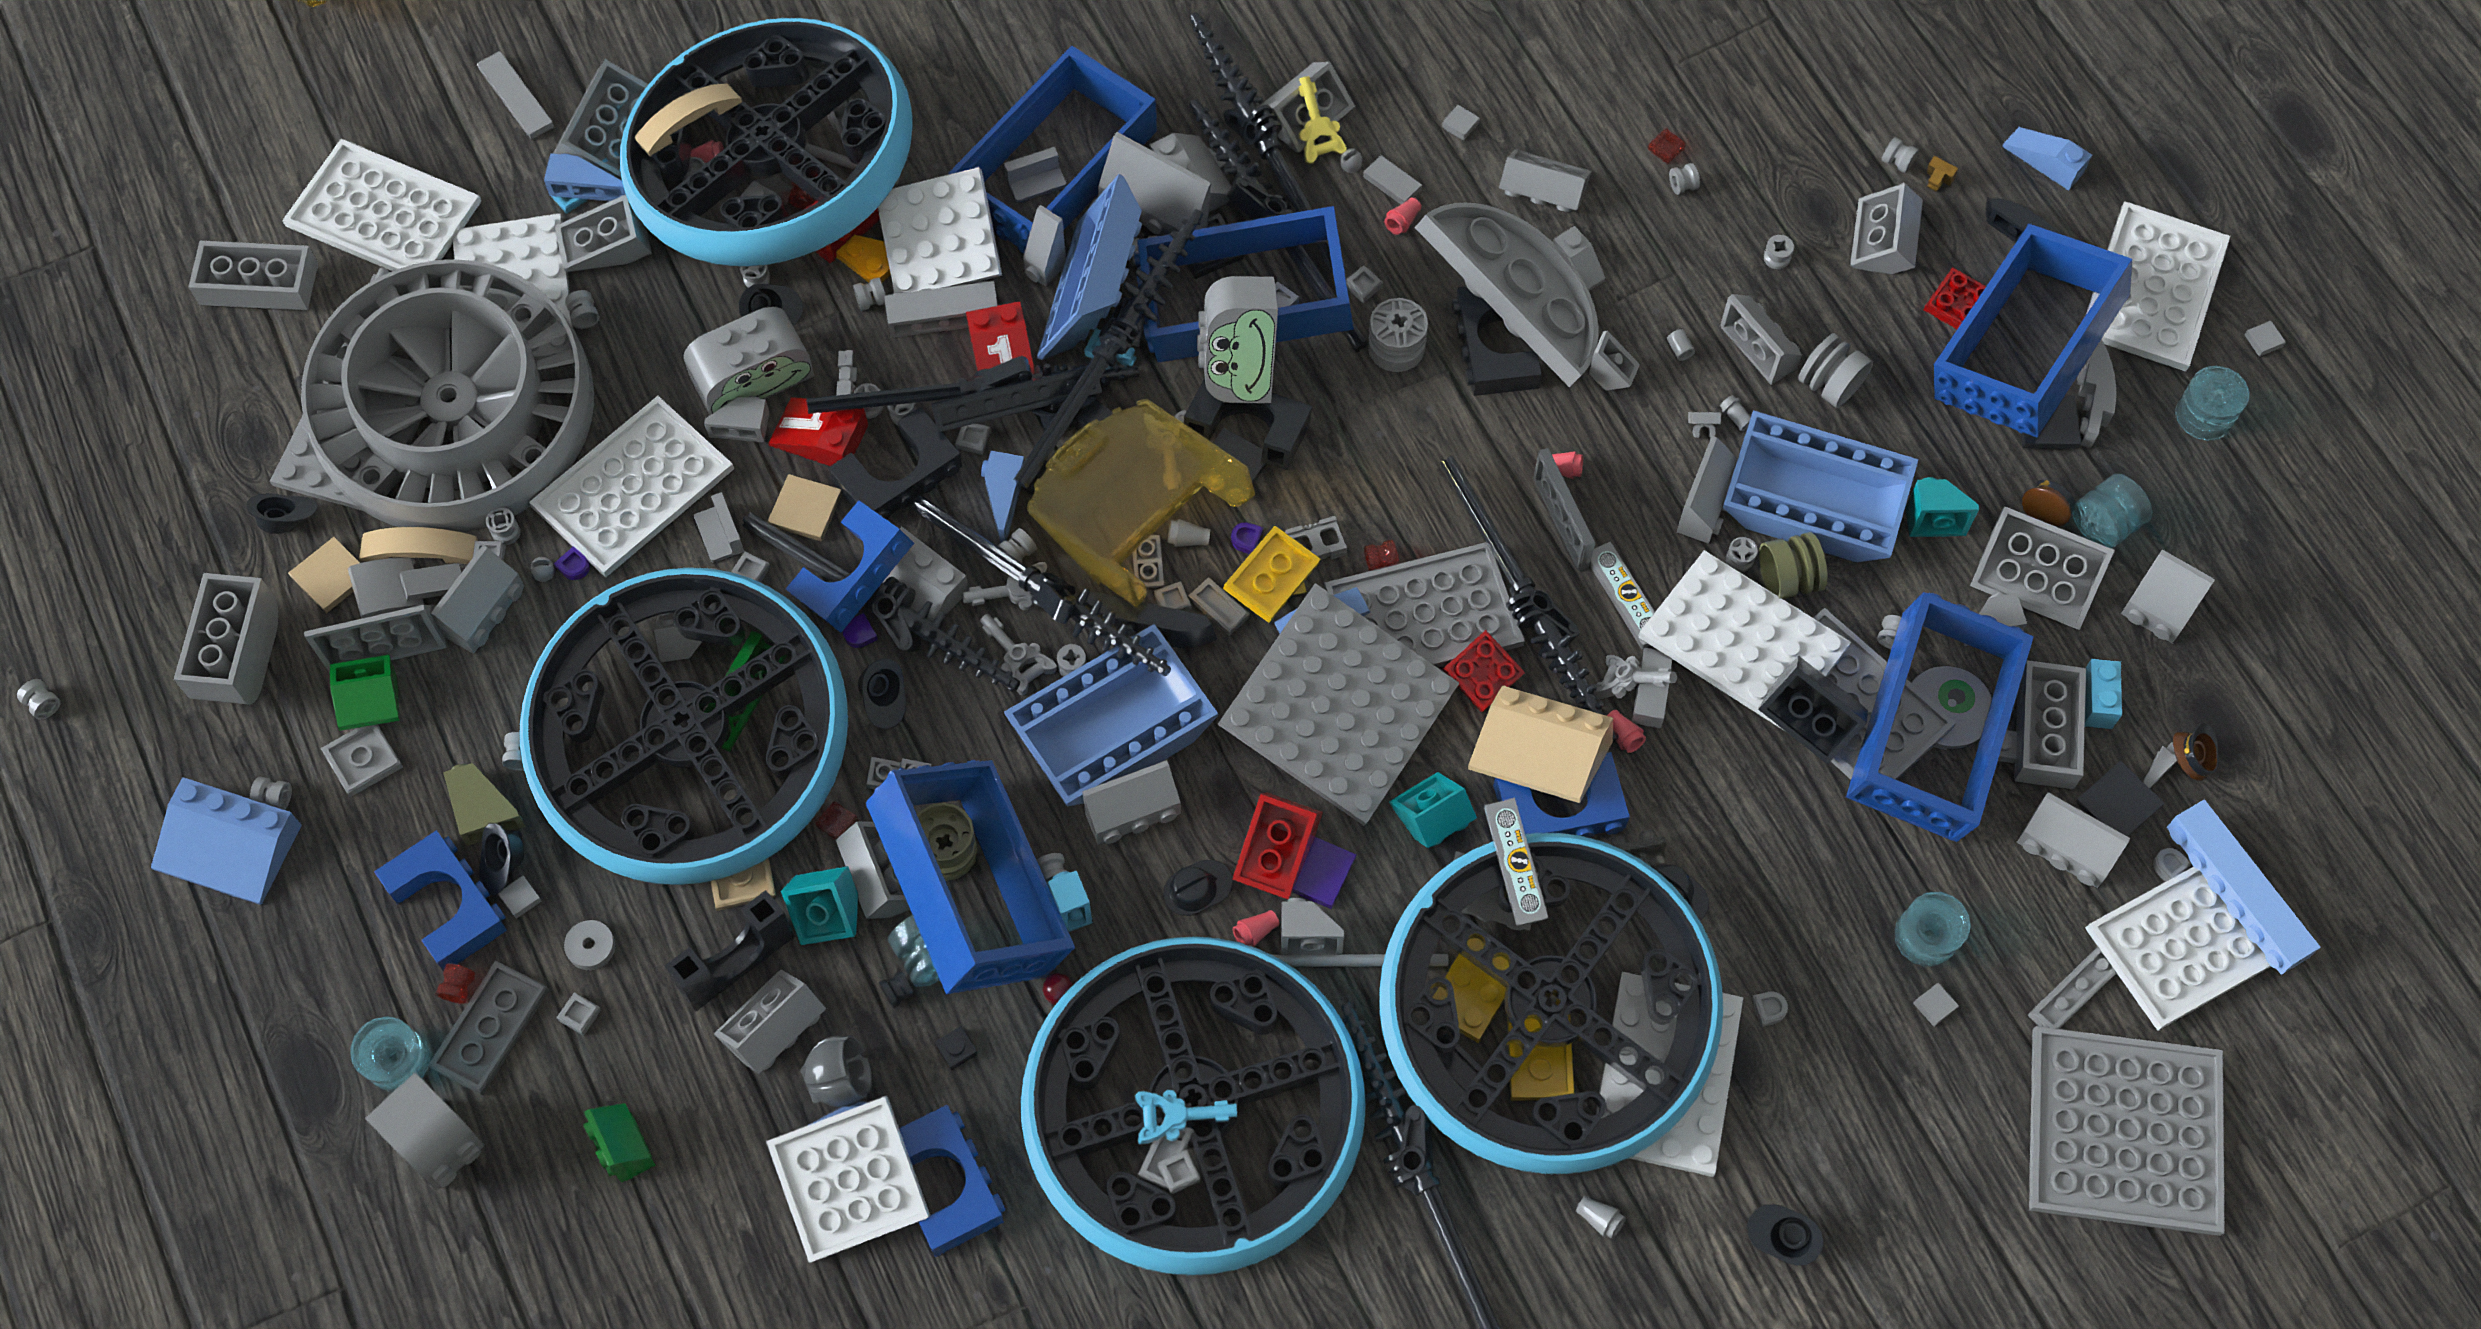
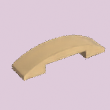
[635,84,742,156]
[359,527,478,564]

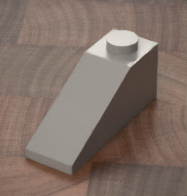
[1023,205,1066,286]

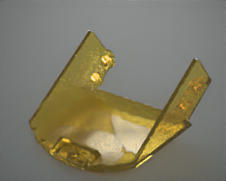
[1027,399,1255,607]

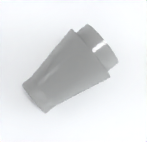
[1168,519,1210,547]
[1576,1196,1626,1239]

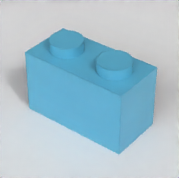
[2085,659,2122,729]
[1048,871,1092,932]

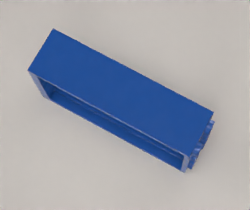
[949,46,1157,253]
[1134,206,1354,363]
[1934,224,2132,438]
[1846,592,2034,842]
[866,760,1075,994]

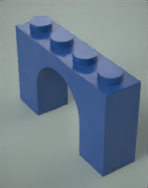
[786,501,914,633]
[1493,752,1629,838]
[374,830,507,973]
[899,1105,1006,1257]

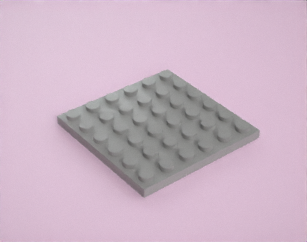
[1218,583,1459,826]
[2029,1026,2224,1236]

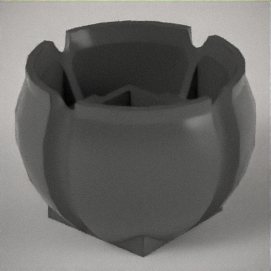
[800,1035,872,1107]

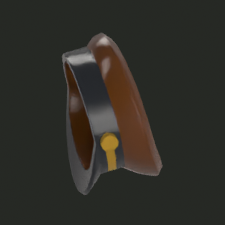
[2022,480,2075,527]
[2173,723,2219,781]

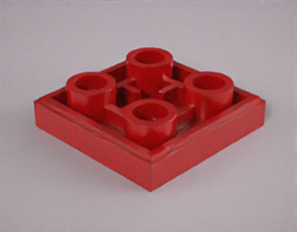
[1924,267,1986,329]
[1442,630,1525,713]

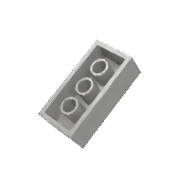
[188,241,318,310]
[2014,660,2086,789]

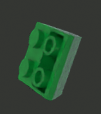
[329,654,399,731]
[583,1103,656,1183]

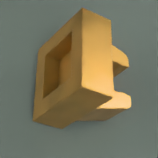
[1927,156,1958,192]

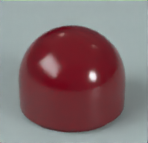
[1043,973,1073,1005]

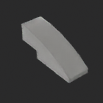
[1632,647,1672,728]

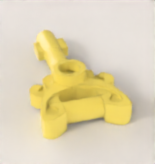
[1298,76,1347,165]

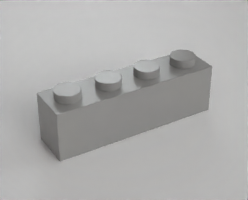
[884,281,997,338]

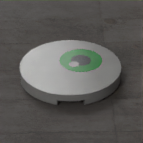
[1912,666,1992,750]

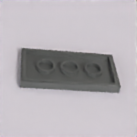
[1533,448,1595,572]
[428,960,549,1096]

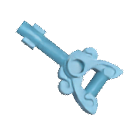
[1135,1090,1237,1144]

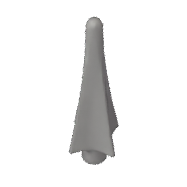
[2143,742,2177,788]

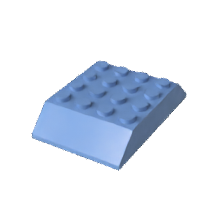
[1036,174,1142,360]
[1723,410,1919,562]
[1004,624,1218,806]

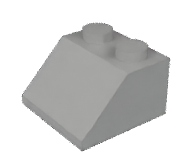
[1281,898,1344,955]

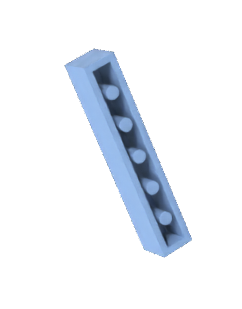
[2167,799,2321,975]

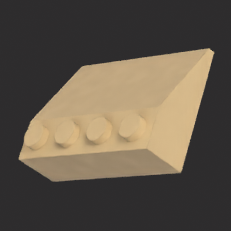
[1468,685,1613,803]

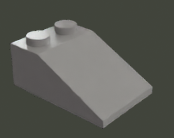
[555,194,652,272]
[2121,550,2215,643]

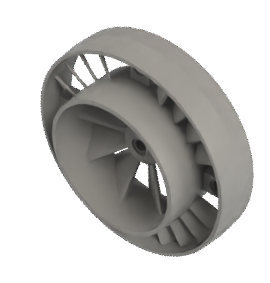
[301,259,594,532]

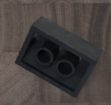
[1758,656,1868,764]

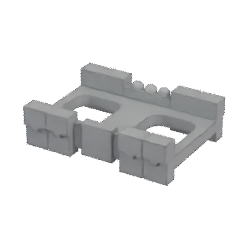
[837,350,857,395]
[1285,516,1347,560]

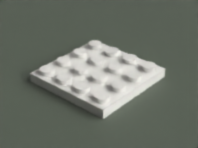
[878,167,1002,293]
[766,1096,930,1262]

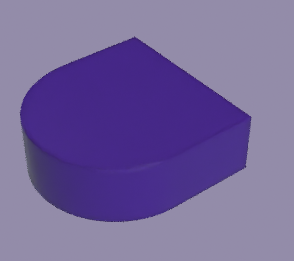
[1231,522,1264,554]
[554,546,590,580]
[843,613,878,648]

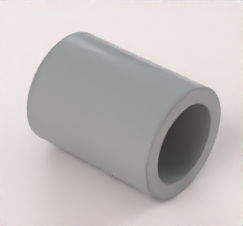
[1667,329,1695,361]

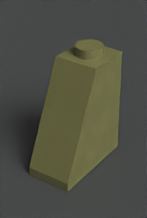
[443,763,525,846]

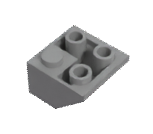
[654,603,717,662]

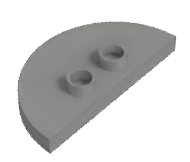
[1415,202,1598,387]

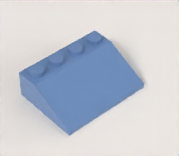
[151,777,302,905]

